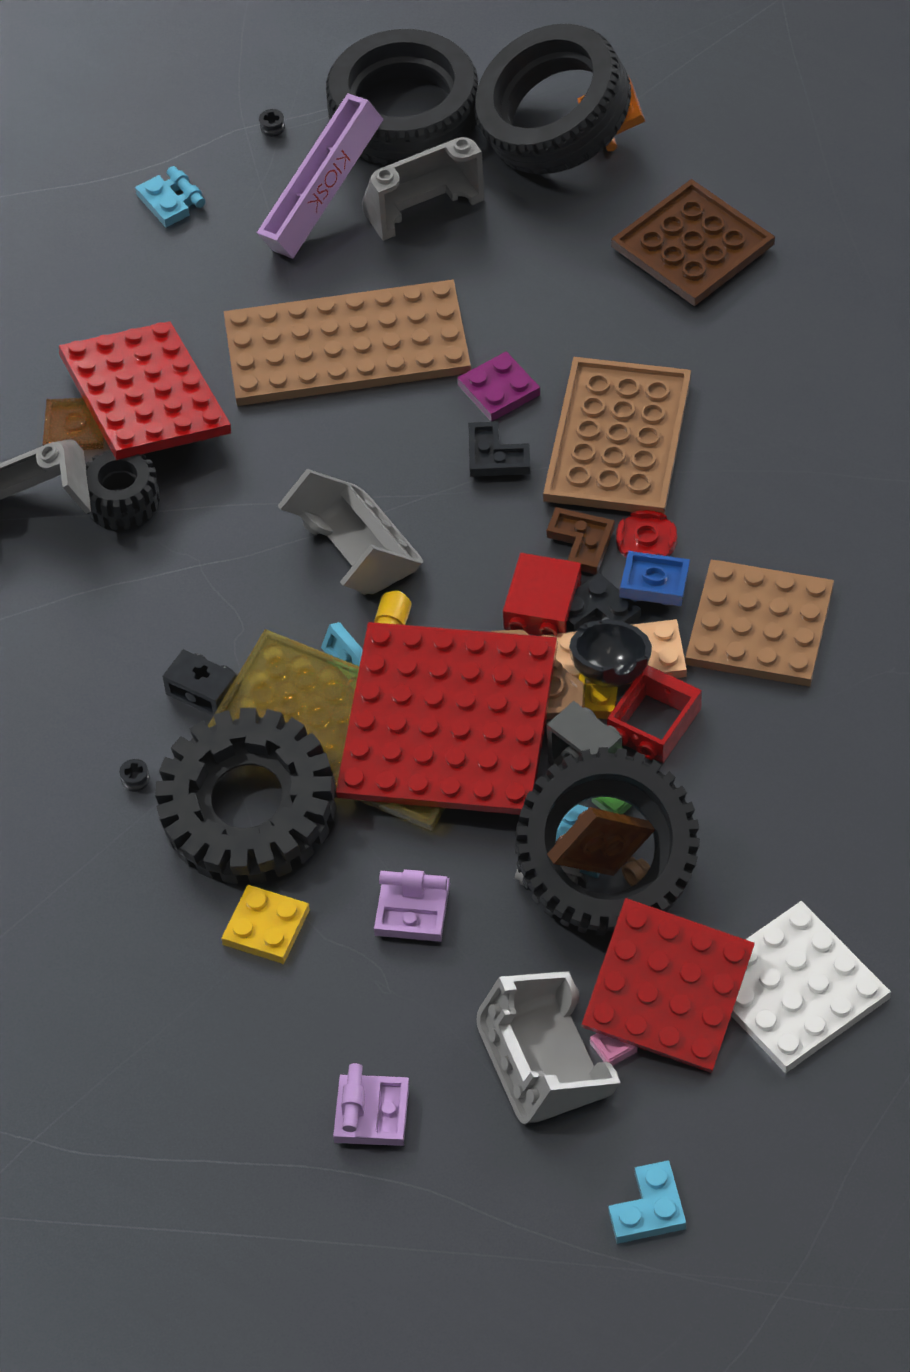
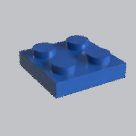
[619,551,690,606]

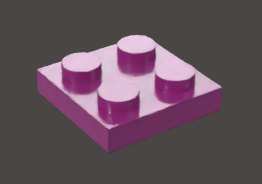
[457,351,540,422]

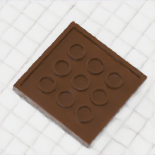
[611,179,775,306]

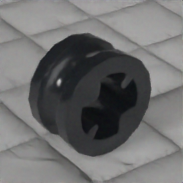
[259,109,285,137]
[119,759,150,792]

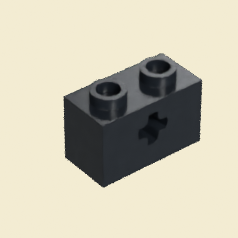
[162,649,240,717]

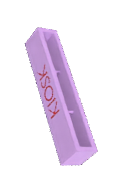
[257,93,384,259]

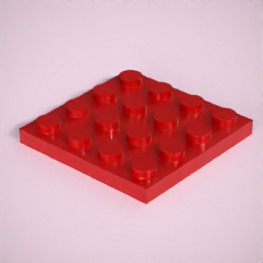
[581,898,755,1073]

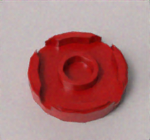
[616,510,677,558]

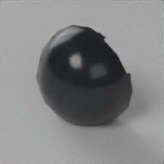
[569,620,652,687]

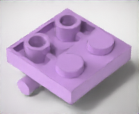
[374,869,450,942]
[333,1063,409,1146]

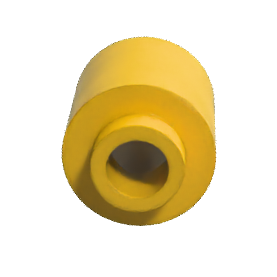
[374,591,412,625]

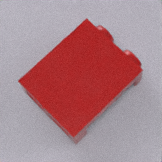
[503,552,582,637]

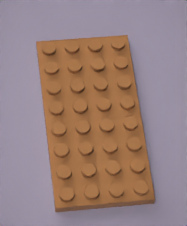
[224,279,471,406]

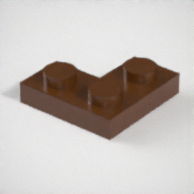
[547,507,615,575]

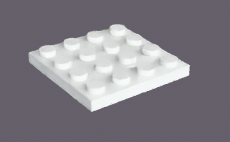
[731,901,891,1073]

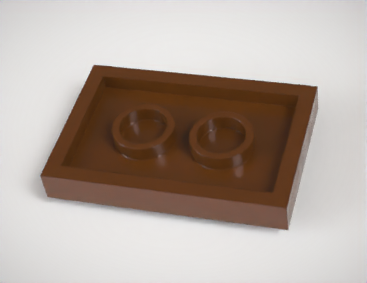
[547,807,655,876]

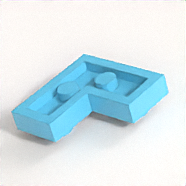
[608,1160,686,1244]

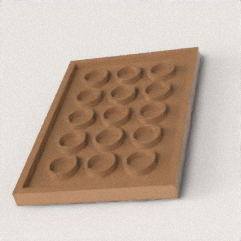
[543,357,691,515]

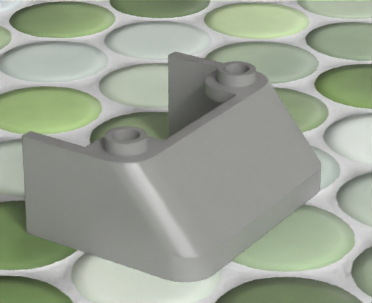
[0,439,91,514]
[278,469,423,595]

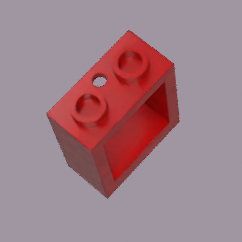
[607,665,702,763]

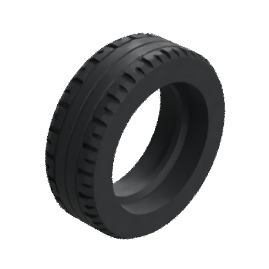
[474,24,631,174]
[326,29,478,166]

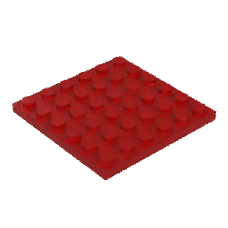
[336,622,558,815]

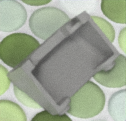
[362,137,484,241]
[476,971,621,1124]

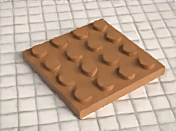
[685,559,834,687]

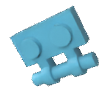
[135,166,206,228]

